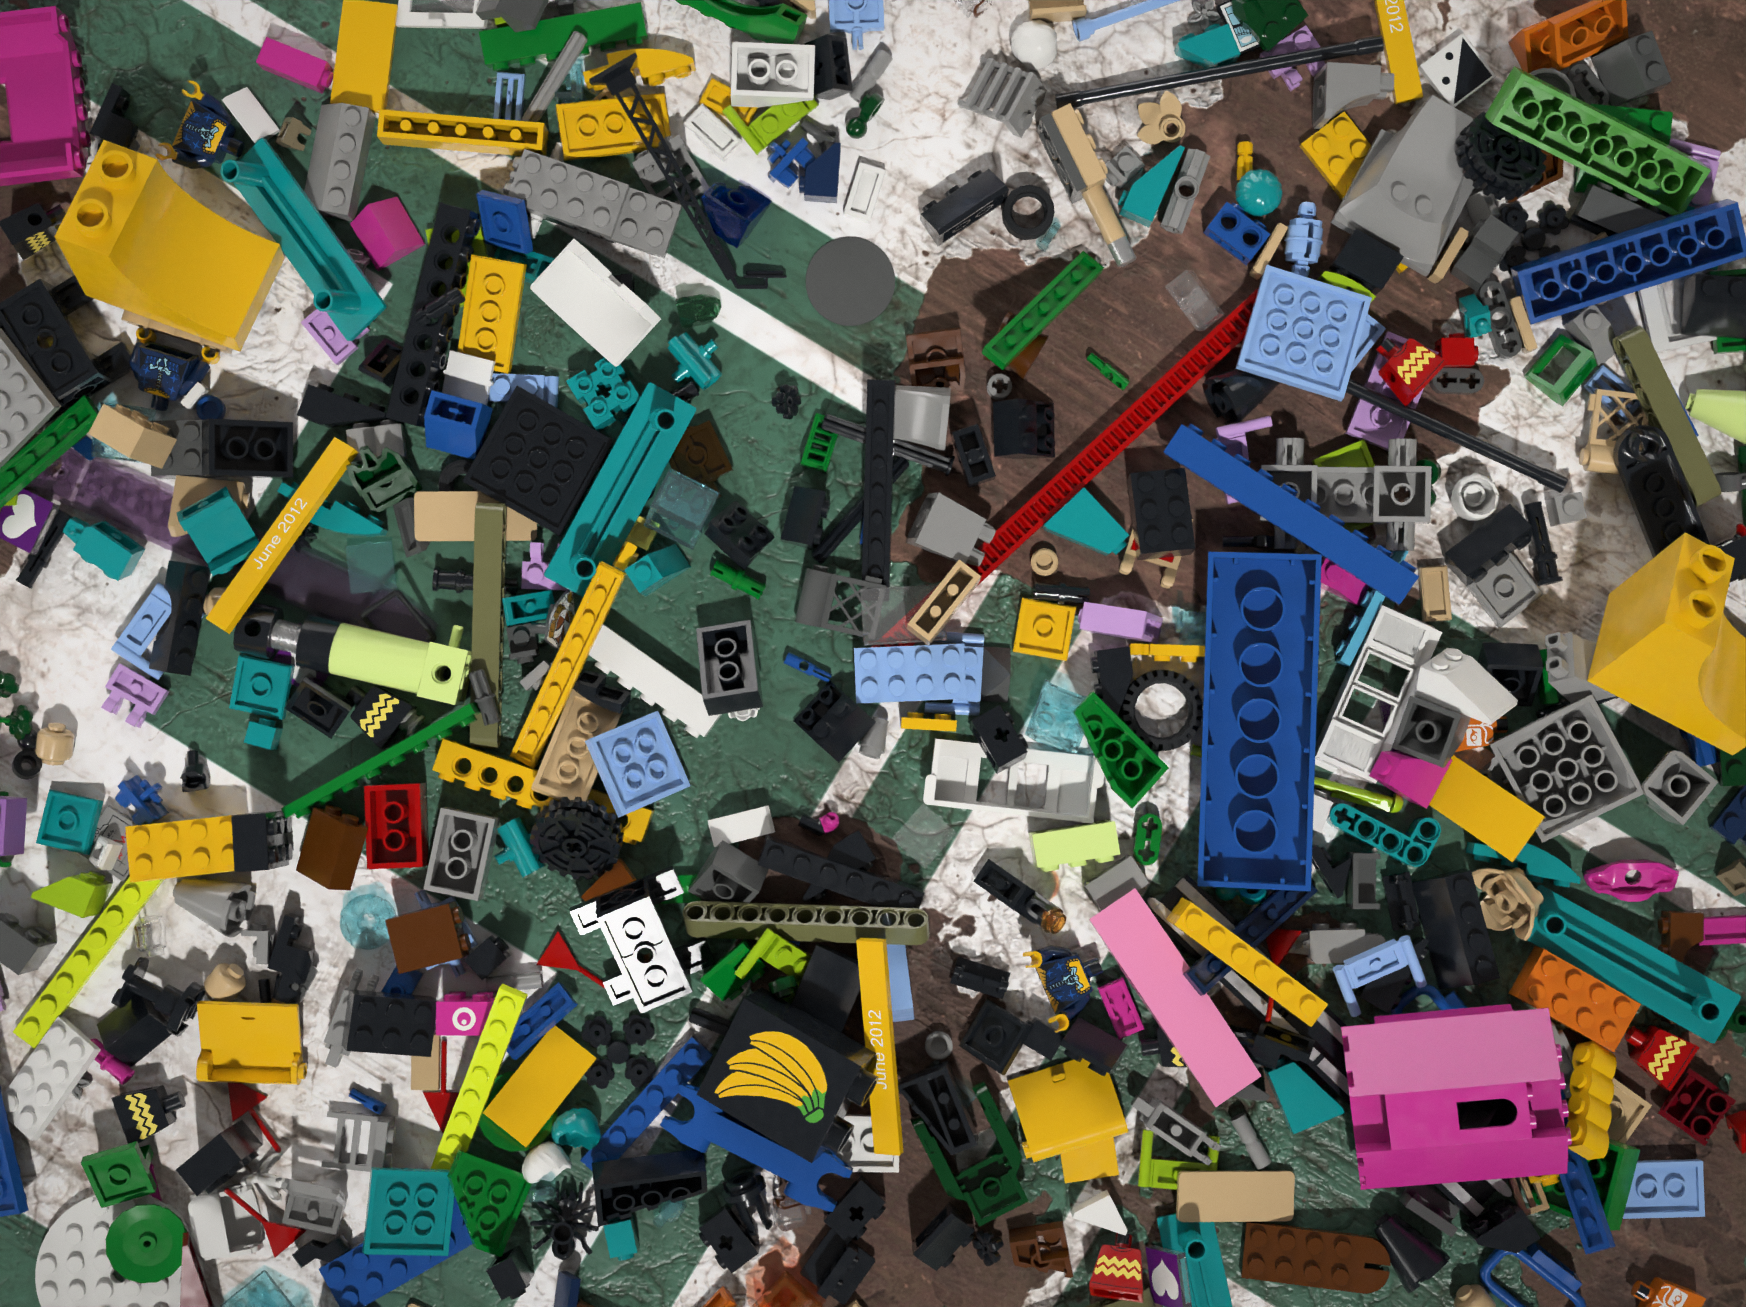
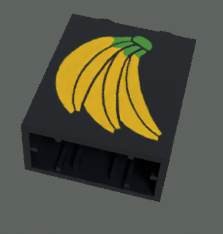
[697,987,879,1163]

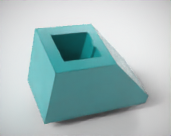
[1174,23,1240,68]

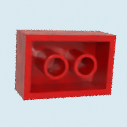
[364,783,429,869]

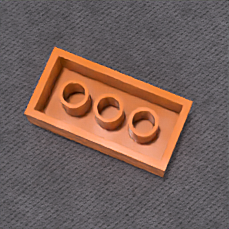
[1508,946,1641,1052]

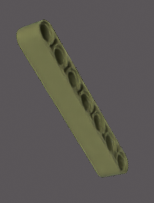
[1612,325,1721,507]

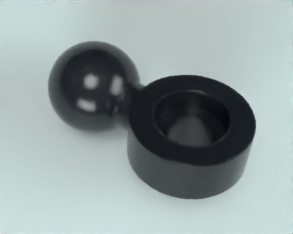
[12,729,42,780]

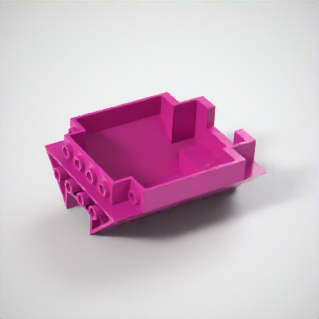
[1341,1004,1572,1190]

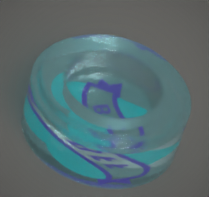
[528,1186,557,1202]

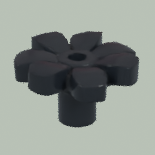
[771,384,801,419]
[972,1230,1003,1266]

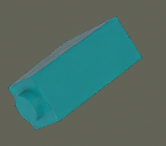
[1042,488,1129,556]
[624,544,691,597]
[1263,1057,1345,1134]

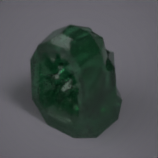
[676,294,722,328]

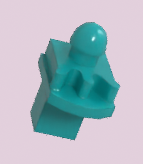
[1459,294,1492,338]

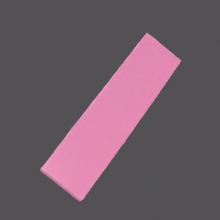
[1089,888,1261,1107]

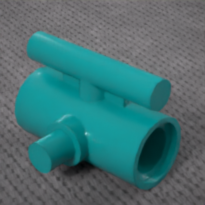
[668,332,722,390]
[494,817,546,878]

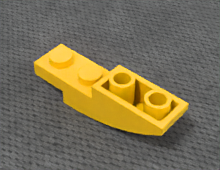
[583,49,696,91]

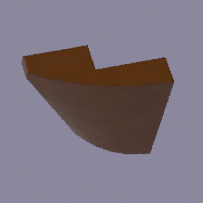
[1009,1221,1073,1278]

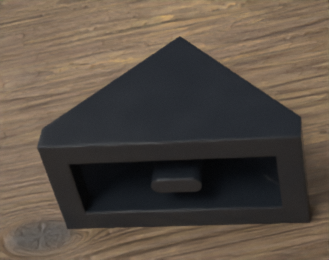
[358,338,403,388]

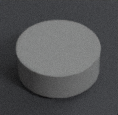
[925,1031,953,1060]

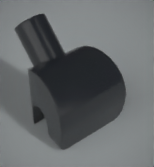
[180,750,210,792]

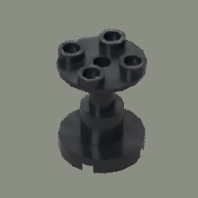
[111,957,205,1037]

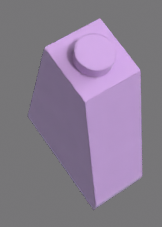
[1078,602,1163,644]

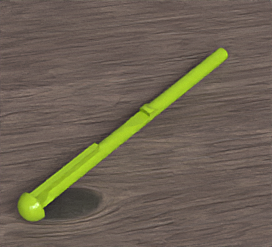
[1190,745,1404,813]

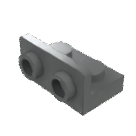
[1398,1185,1459,1237]

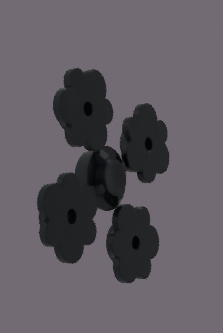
[1497,203,1569,275]
[581,1014,656,1089]

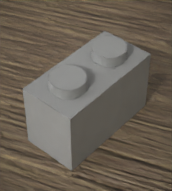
[1083,854,1149,912]

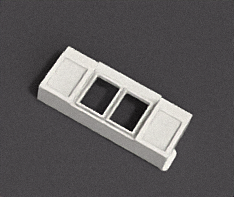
[1315,605,1442,784]
[923,738,1104,823]

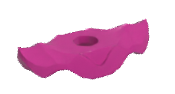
[1583,859,1679,902]

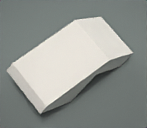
[707,805,775,847]

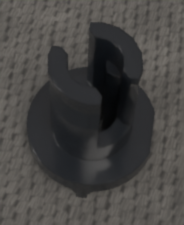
[722,1172,773,1236]

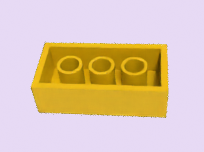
[125,815,234,883]

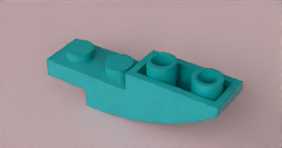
[277,481,388,537]
[1466,842,1581,888]

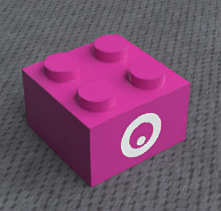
[436,991,496,1036]

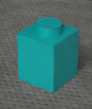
[603,1214,640,1261]

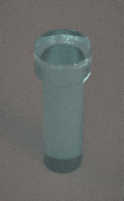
[1037,222,1061,252]

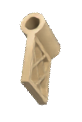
[1579,389,1648,475]

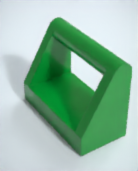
[1524,334,1597,407]

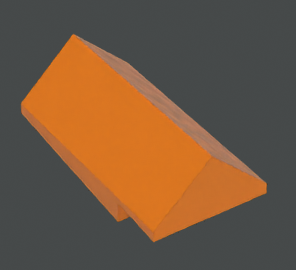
[1508,0,1628,73]

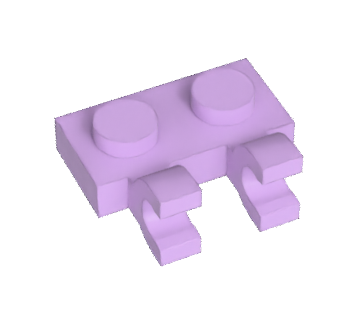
[1259,25,1325,92]
[301,309,370,365]
[521,542,569,591]
[101,663,170,728]

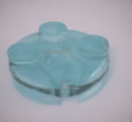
[340,894,397,950]

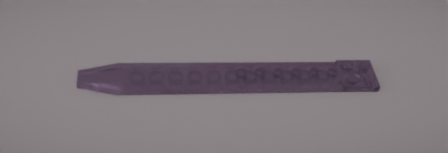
[26,448,439,641]

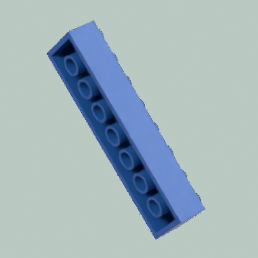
[1510,199,1746,324]

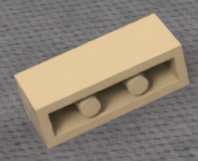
[907,560,981,646]

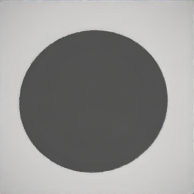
[806,237,895,326]

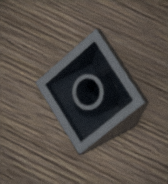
[285,673,355,739]
[97,994,172,1067]

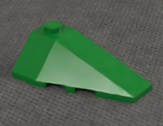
[1073,692,1169,809]

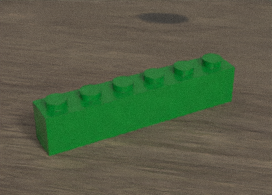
[479,2,648,71]

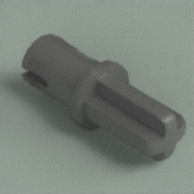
[469,669,501,726]

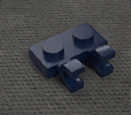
[1709,785,1746,846]

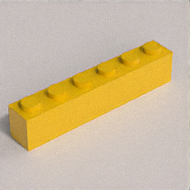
[377,109,549,156]

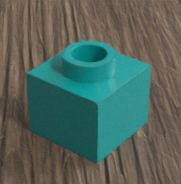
[244,717,283,750]

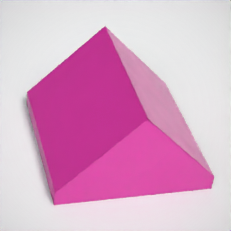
[350,197,425,271]

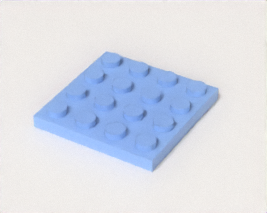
[1236,265,1372,401]

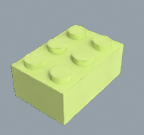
[1028,819,1120,872]

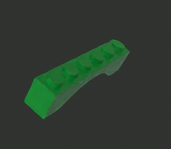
[676,0,808,44]

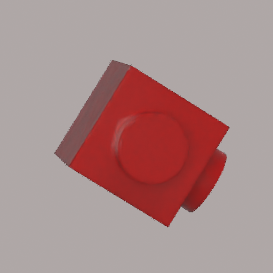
[1435,333,1479,368]

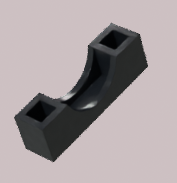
[149,560,210,676]

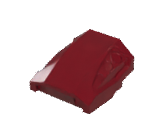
[1657,1068,1736,1146]

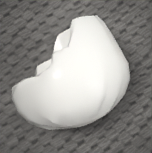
[1011,19,1057,70]
[1451,473,1499,521]
[522,1141,572,1184]

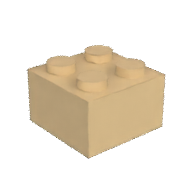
[88,404,177,469]

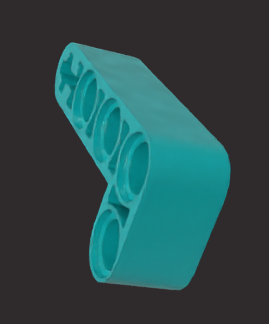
[1326,803,1441,867]

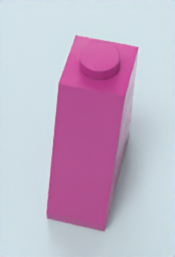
[1369,751,1452,809]

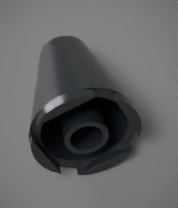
[1204,369,1280,425]
[1374,1212,1450,1293]

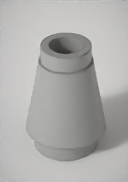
[858,717,889,759]

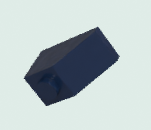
[799,143,841,203]

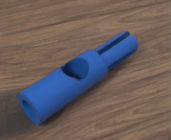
[784,652,832,682]

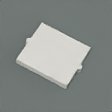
[442,350,495,405]

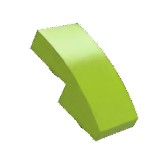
[1317,271,1376,302]

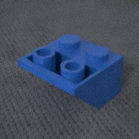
[424,390,493,460]

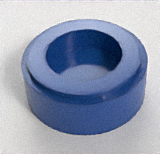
[196,395,226,420]

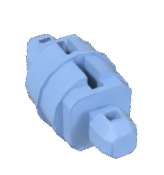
[1284,202,1323,277]

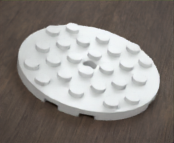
[35,1195,205,1307]

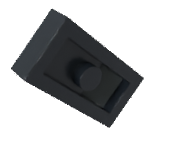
[1312,844,1352,898]

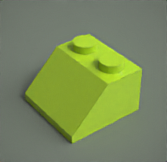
[30,871,113,918]

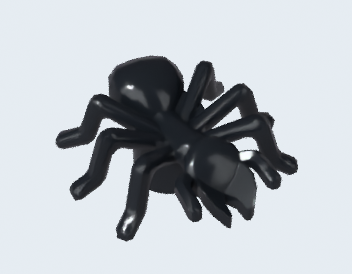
[530,1189,599,1260]

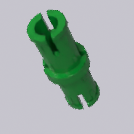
[710,560,767,600]

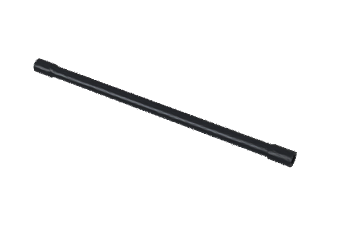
[1055,35,1384,109]
[1346,379,1568,493]

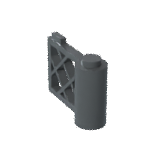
[795,564,887,640]

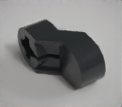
[292,1233,351,1268]

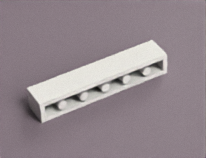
[589,624,722,738]

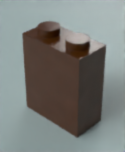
[296,805,369,890]
[385,901,471,974]

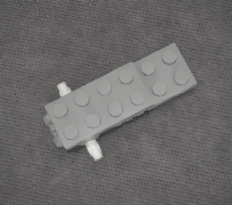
[503,142,683,259]

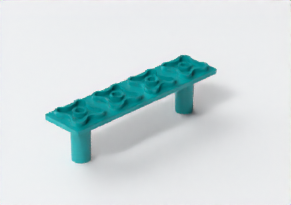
[220,138,387,341]
[544,382,696,597]
[1513,885,1741,1044]
[1156,1213,1232,1307]

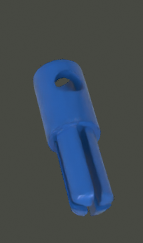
[349,1088,387,1116]

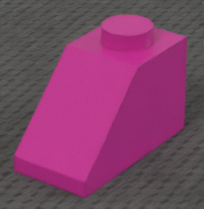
[1321,557,1369,606]

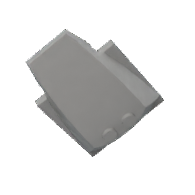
[1331,95,1474,277]
[1476,693,1644,843]

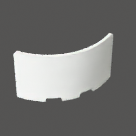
[530,239,661,367]

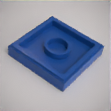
[476,190,533,254]

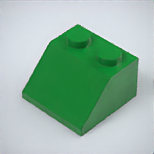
[700,939,766,1001]

